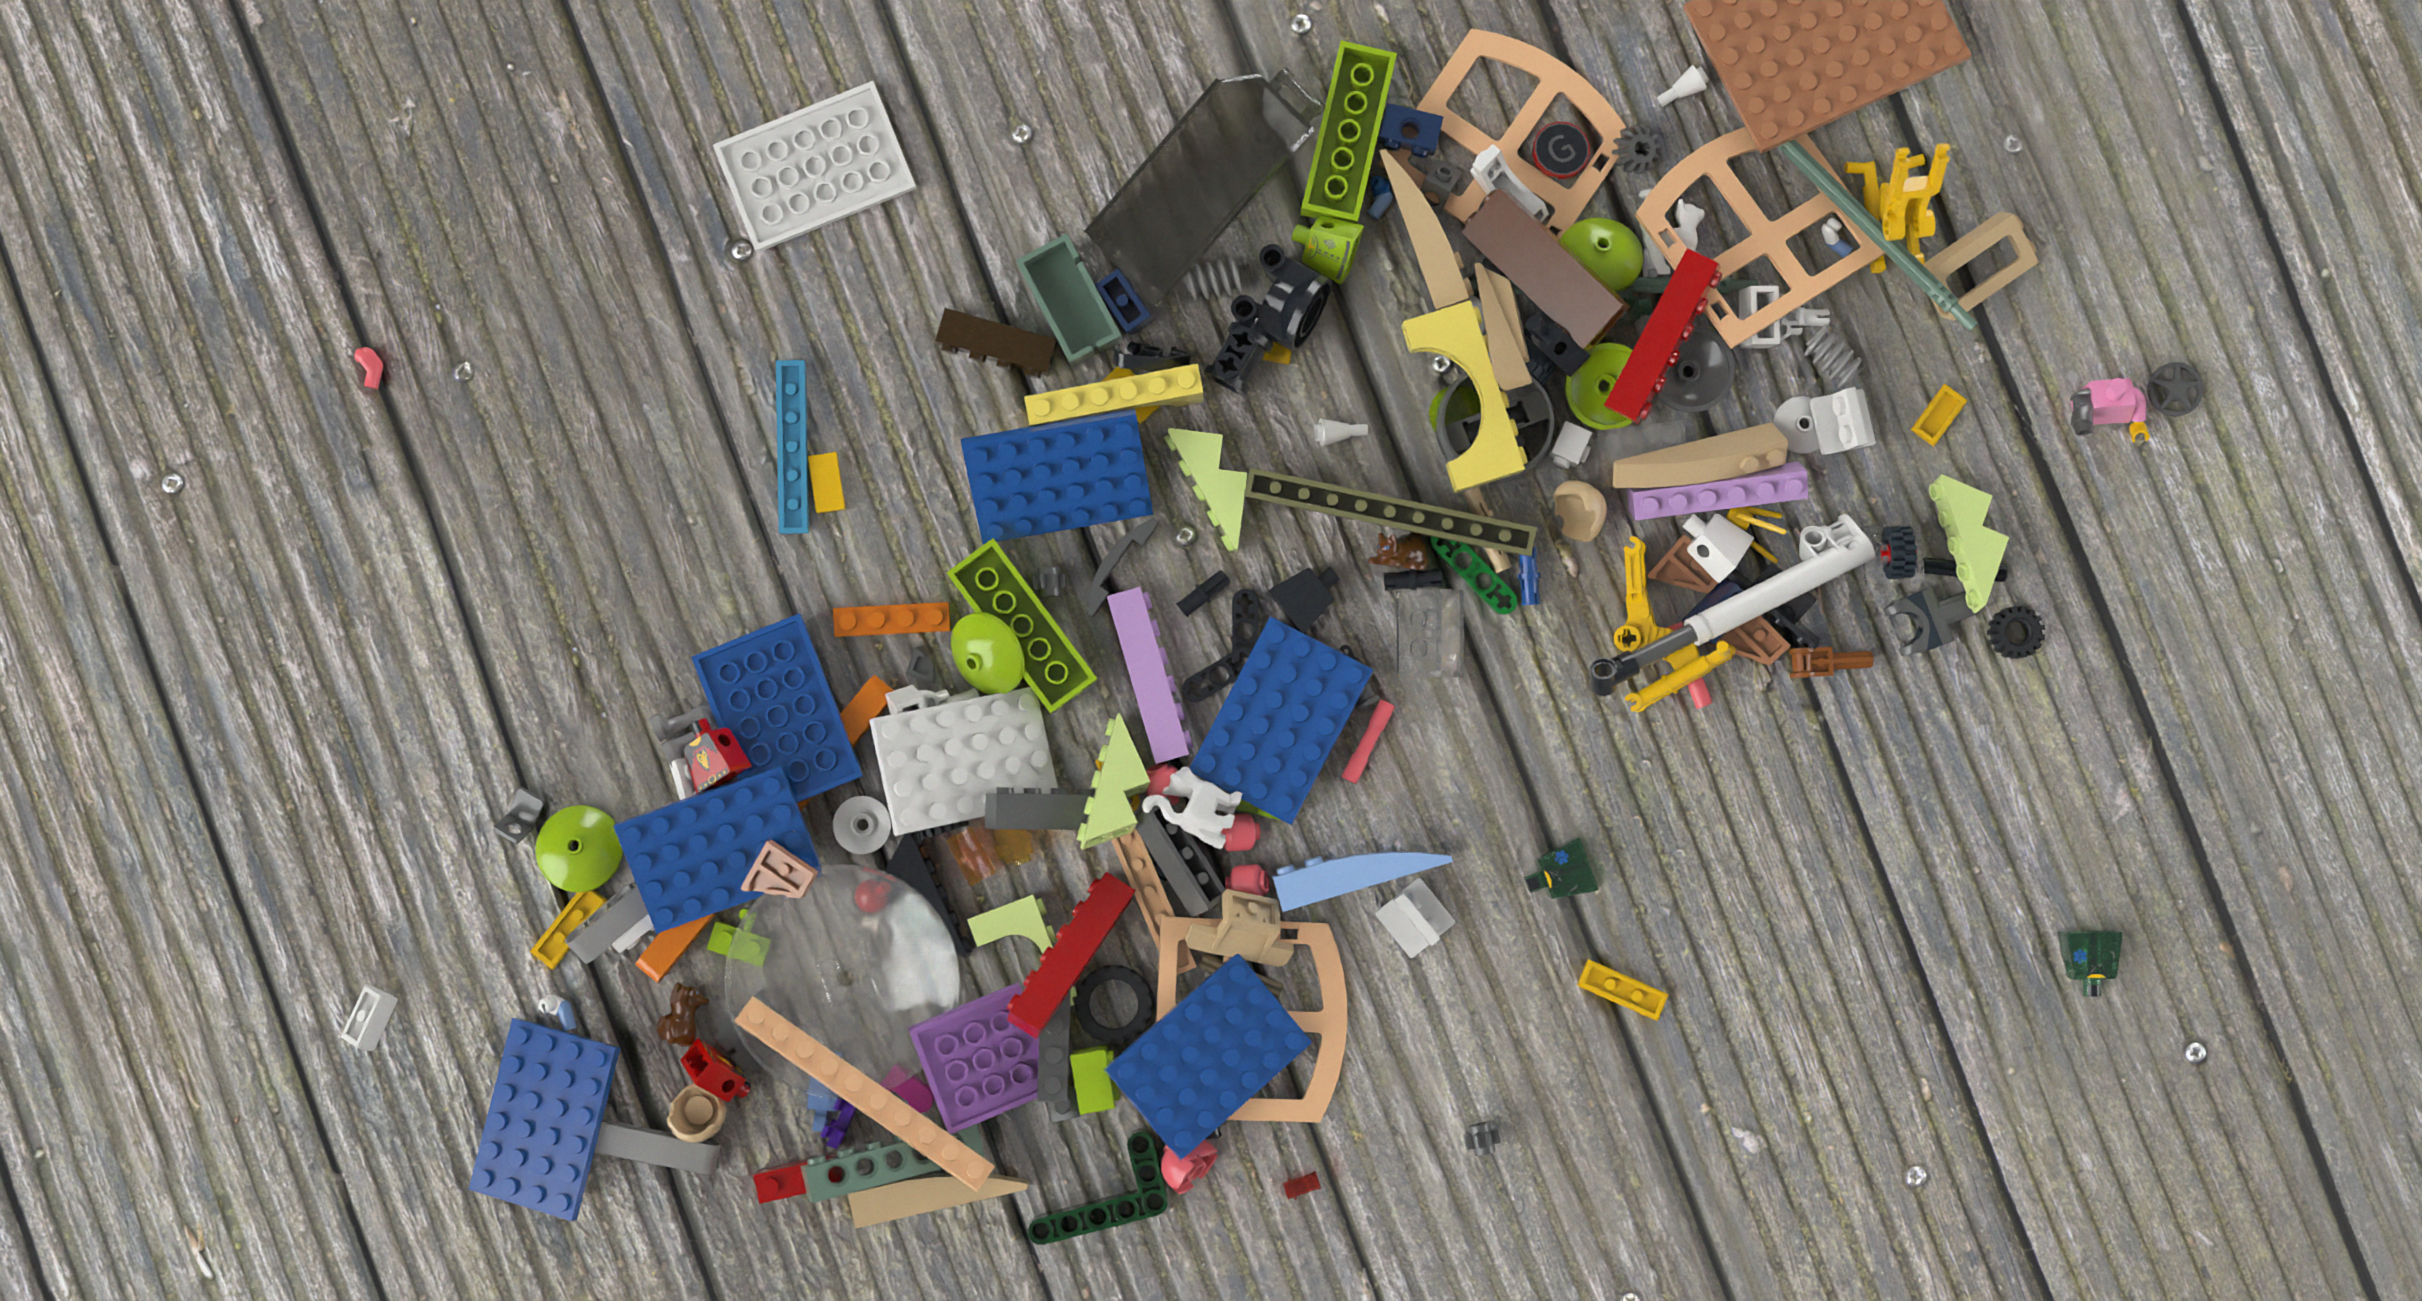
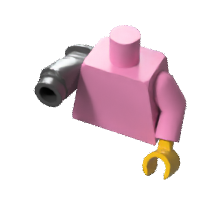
[2070,378,2150,443]

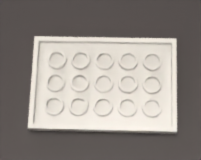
[713,81,917,253]
[869,687,1058,836]

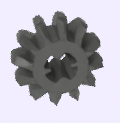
[1611,124,1662,174]

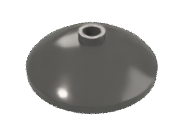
[1655,326,1735,413]

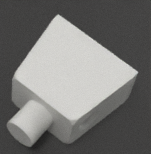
[1682,513,1754,583]

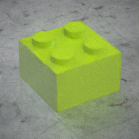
[1070,1044,1121,1115]

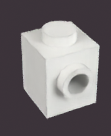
[1548,421,1592,469]

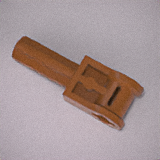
[1788,647,1874,678]

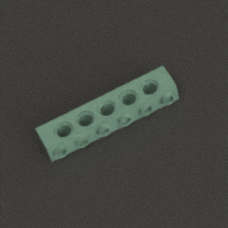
[801,1124,985,1203]

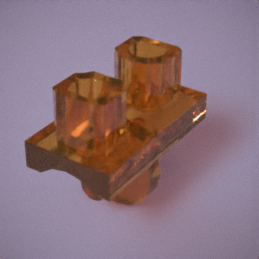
[945,826,997,887]

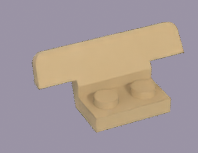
[1185,889,1294,967]

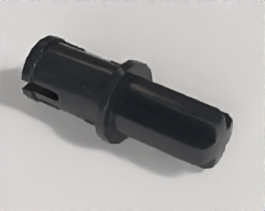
[1176,570,1230,618]

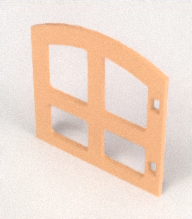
[1378,28,1626,239]
[1635,126,1886,349]
[1156,916,1347,1123]

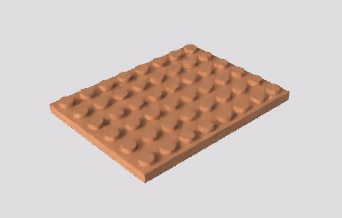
[1683,0,1972,154]

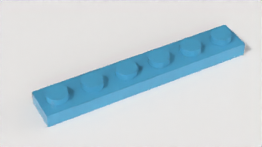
[776,360,809,534]

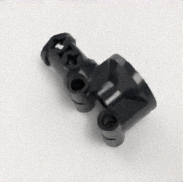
[1204,244,1332,397]

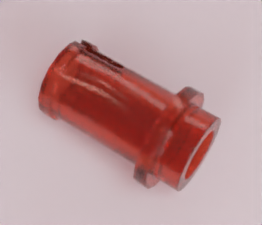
[1282,1171,1321,1201]

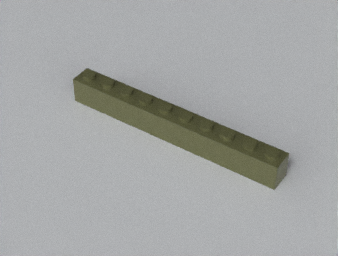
[1244,467,1537,557]

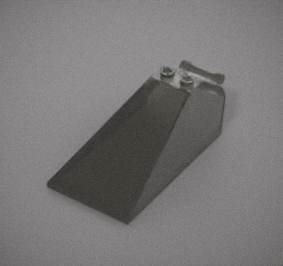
[1084,68,1325,306]

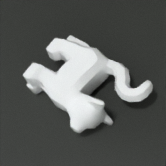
[1639,188,1705,277]
[1142,767,1243,849]

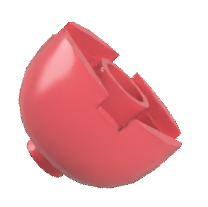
[1161,1139,1218,1195]

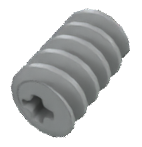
[1181,258,1243,303]
[1804,324,1866,389]

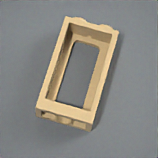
[1923,211,2039,321]

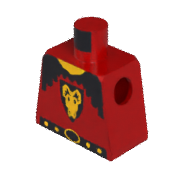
[684,718,751,794]
[680,1038,751,1102]

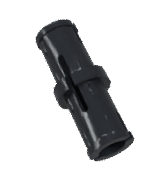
[1384,568,1443,591]

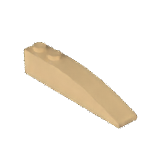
[1380,149,1474,311]
[1612,422,1788,488]
[848,1173,1030,1229]

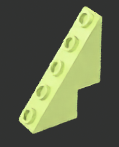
[1164,428,1247,552]
[1929,474,2009,613]
[1077,713,1150,850]

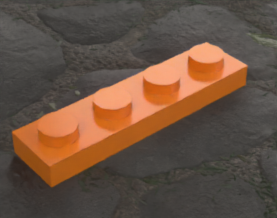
[833,602,951,638]

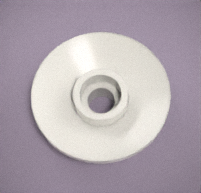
[1773,396,1820,454]
[833,796,891,854]

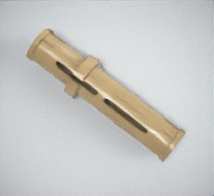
[1462,486,1512,574]

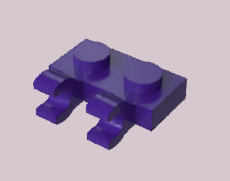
[820,1097,858,1150]

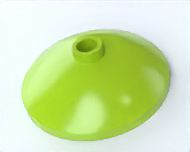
[1560,218,1644,292]
[1565,343,1633,430]
[951,612,1024,695]
[535,805,623,893]

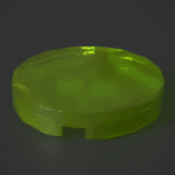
[1428,386,1481,438]

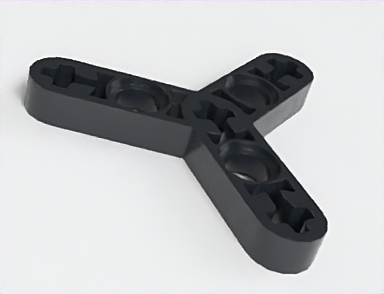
[1182,589,1258,702]

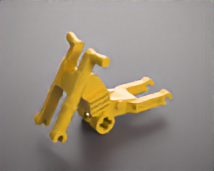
[1844,143,1950,274]
[1614,536,1736,712]

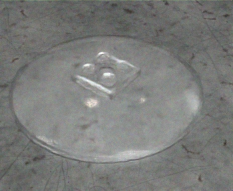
[725,864,960,1099]

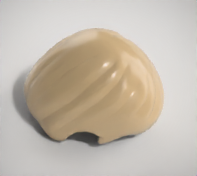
[1553,480,1607,542]
[667,1083,727,1143]

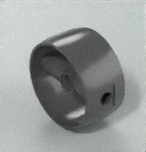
[1435,373,1554,484]

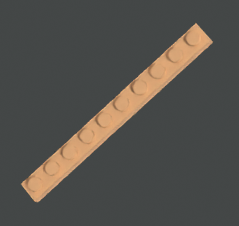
[734,996,995,1192]

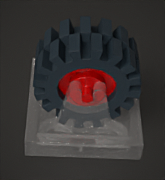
[1860,524,1925,586]

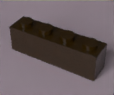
[935,308,1058,379]

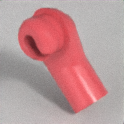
[354,347,383,389]

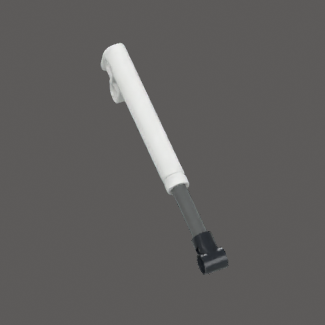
[1590,513,1875,696]

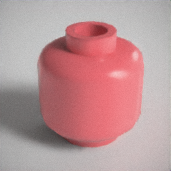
[1146,762,1179,805]
[1221,813,1260,852]
[1225,864,1270,897]

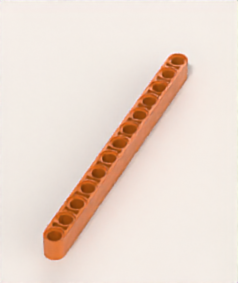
[635,674,895,984]

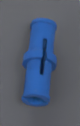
[1517,547,1541,606]

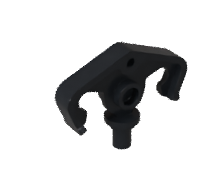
[1113,341,1191,372]

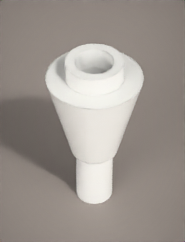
[1656,65,1709,107]
[1314,418,1368,447]

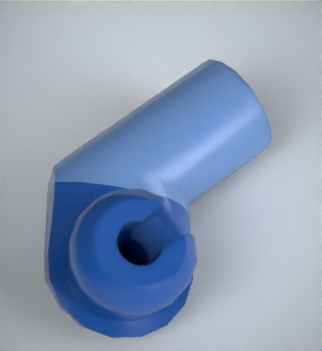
[1367,175,1393,221]

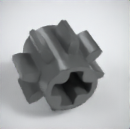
[1031,567,1067,598]
[1463,1122,1501,1156]

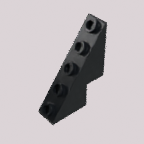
[881,831,973,959]

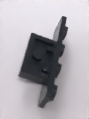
[1727,562,1820,649]

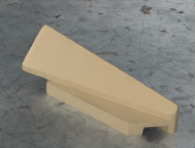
[1474,263,1532,392]

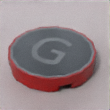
[1532,122,1590,180]

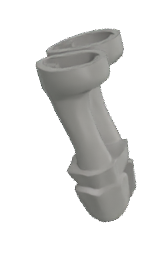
[648,702,718,767]

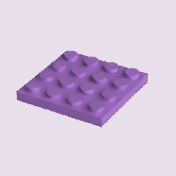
[907,982,1039,1135]

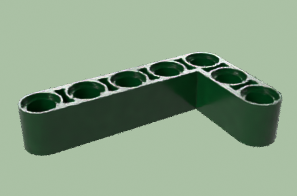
[1027,1128,1168,1245]

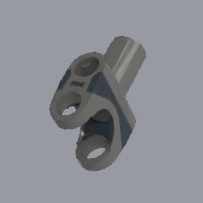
[1883,586,1978,656]

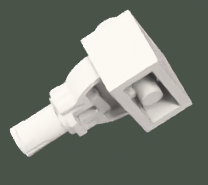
[1739,286,1830,348]
[885,685,979,715]

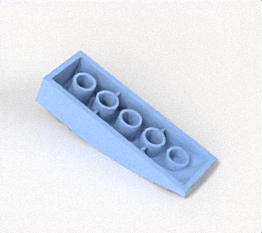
[1272,851,1453,912]

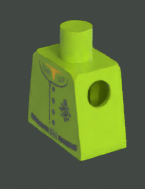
[1291,216,1364,285]

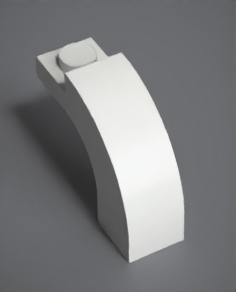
[1470,144,1549,222]

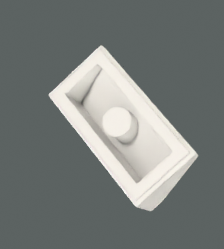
[341,984,398,1051]

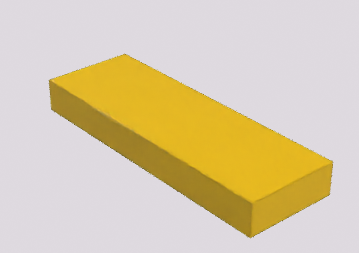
[530,889,608,970]
[1576,959,1669,1021]

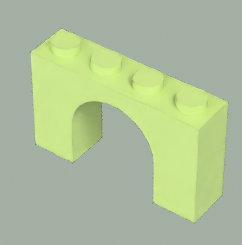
[967,894,1078,1006]

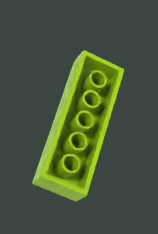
[1300,40,1397,224]
[946,538,1099,714]

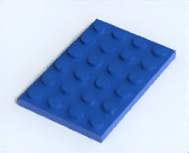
[961,409,1153,544]
[691,613,864,803]
[1189,617,1374,826]
[613,764,824,934]
[1104,954,1312,1160]
[469,1018,620,1221]

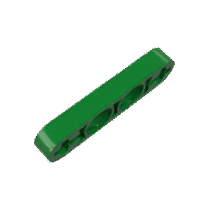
[1430,536,1518,615]

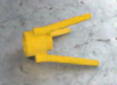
[1726,506,1787,564]

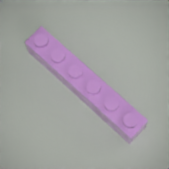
[1627,462,1808,520]
[1107,587,1193,764]

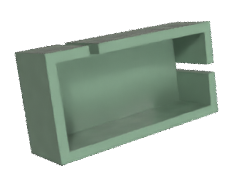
[1016,233,1122,368]

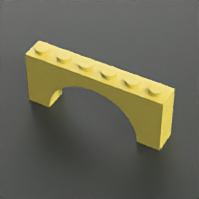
[1401,300,1527,493]
[1024,363,1203,427]

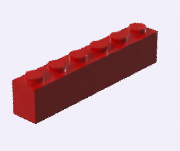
[1604,248,1723,424]
[1006,872,1136,1039]

